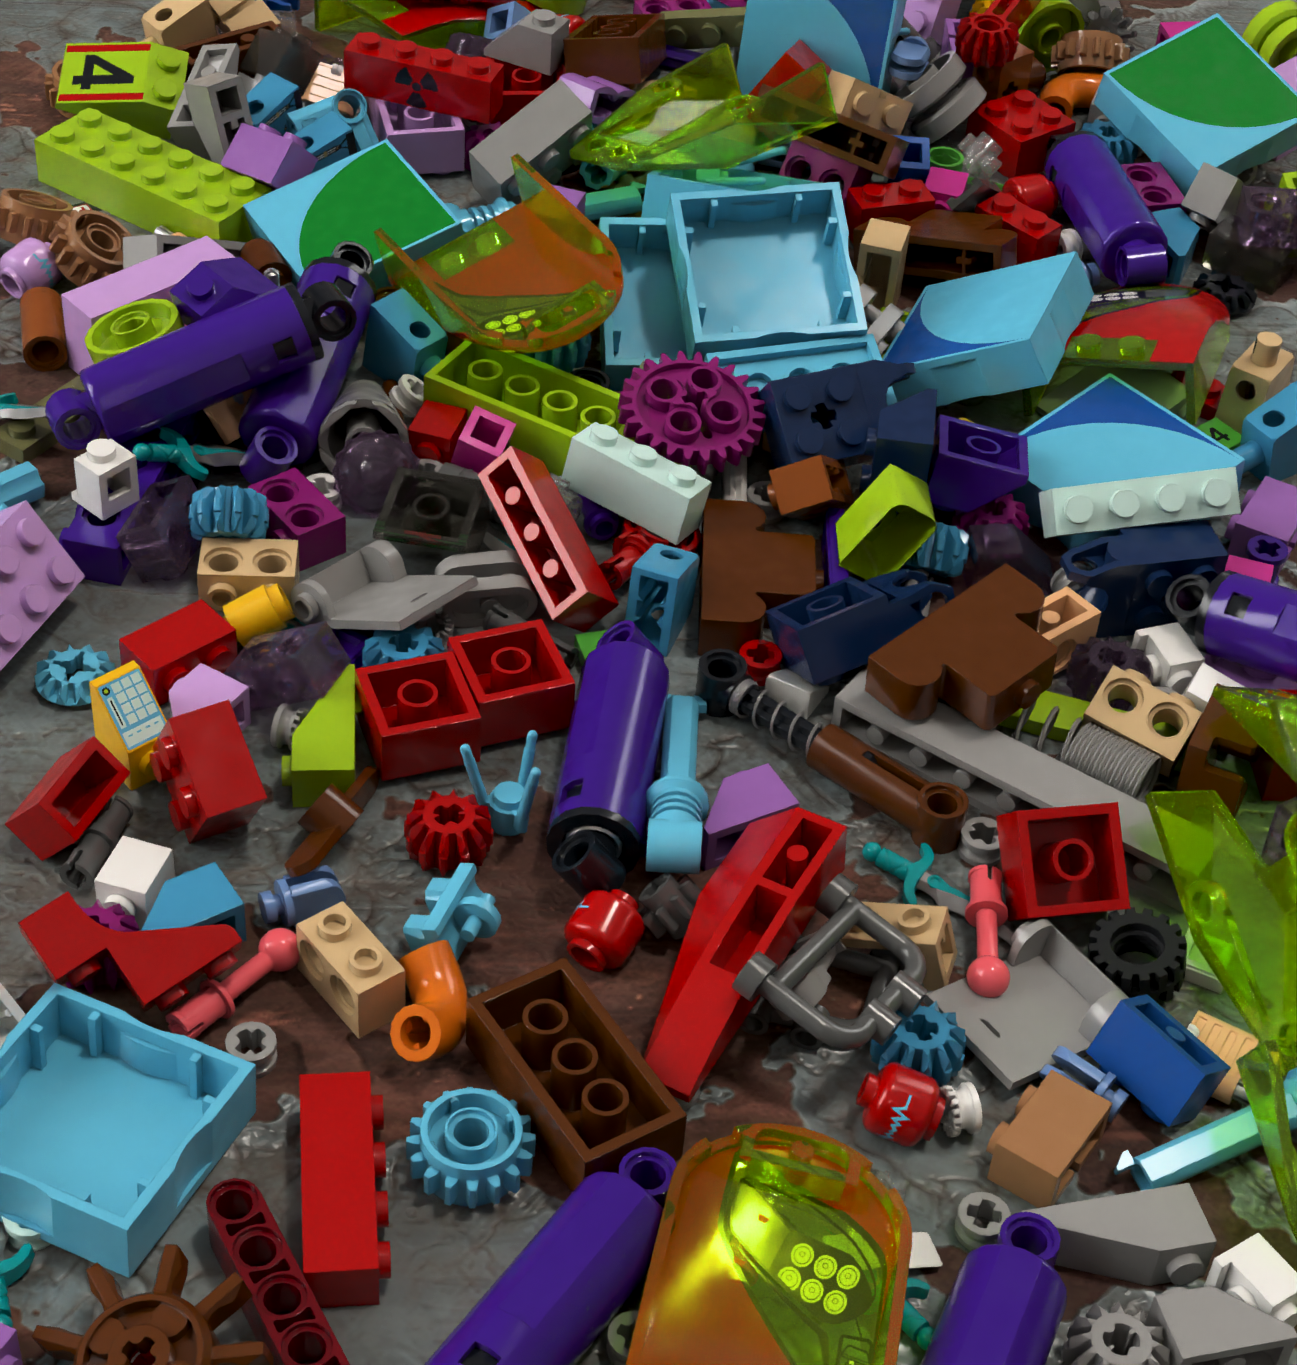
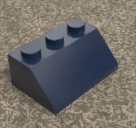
[859,389,937,530]

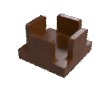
[1169,683,1269,824]

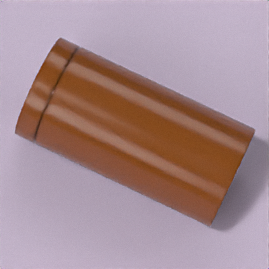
[20,287,68,372]

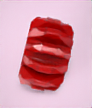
[404,788,494,877]

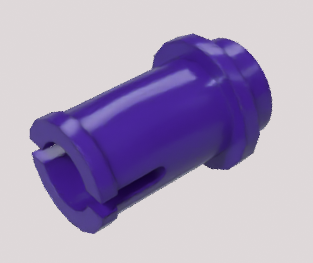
[576,494,619,540]

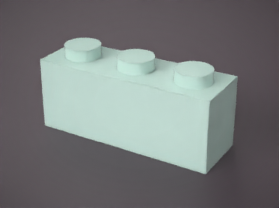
[560,422,712,545]

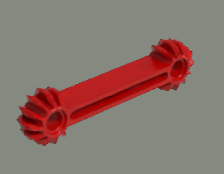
[955,0,1041,69]

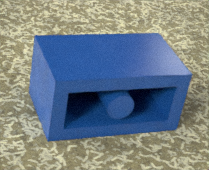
[1086,994,1231,1127]

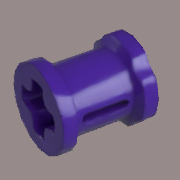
[1246,535,1288,585]

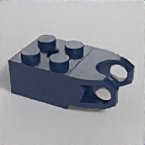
[757,360,916,469]
[1059,519,1229,638]
[765,569,955,686]

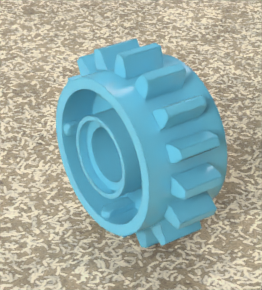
[406,1087,536,1208]

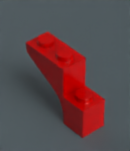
[18,891,243,1012]

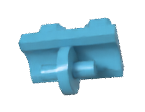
[403,863,502,961]

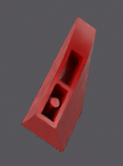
[644,807,847,1103]

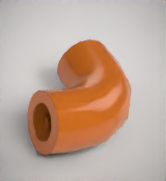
[1038,71,1104,119]
[390,940,468,1062]

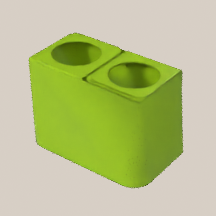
[835,464,936,580]

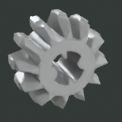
[1061,1301,1171,1365]

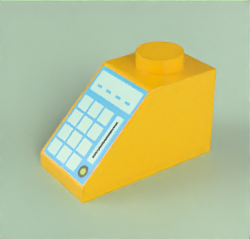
[89,660,167,791]

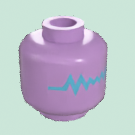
[0,237,62,299]

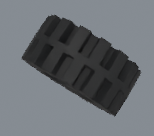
[1088,907,1187,1003]

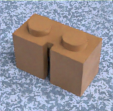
[986,1070,1113,1208]

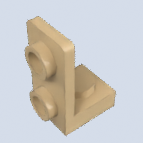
[841,902,957,991]

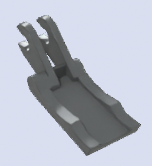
[946,172,1001,213]

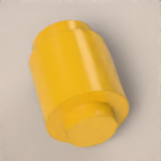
[222,583,296,649]

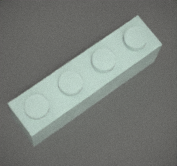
[1039,467,1241,538]

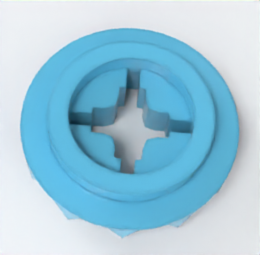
[34,644,115,706]

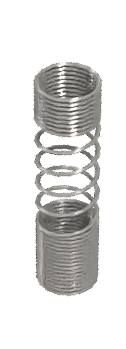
[938,699,1162,803]

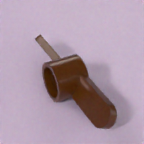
[285,766,380,877]

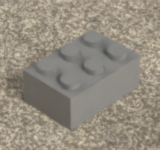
[469,79,592,205]

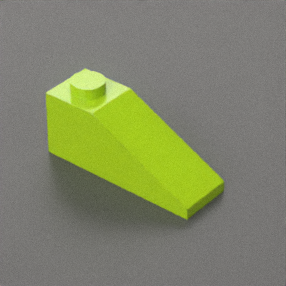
[281,664,356,807]

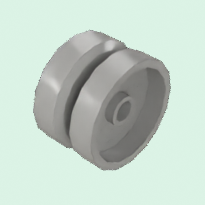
[895,50,987,144]

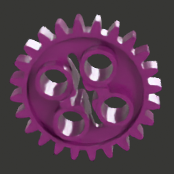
[618,351,766,475]

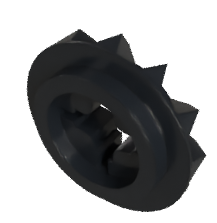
[1192,270,1257,315]

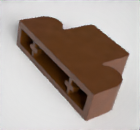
[748,83,910,180]
[853,209,1018,280]
[697,498,824,656]
[865,563,1058,730]

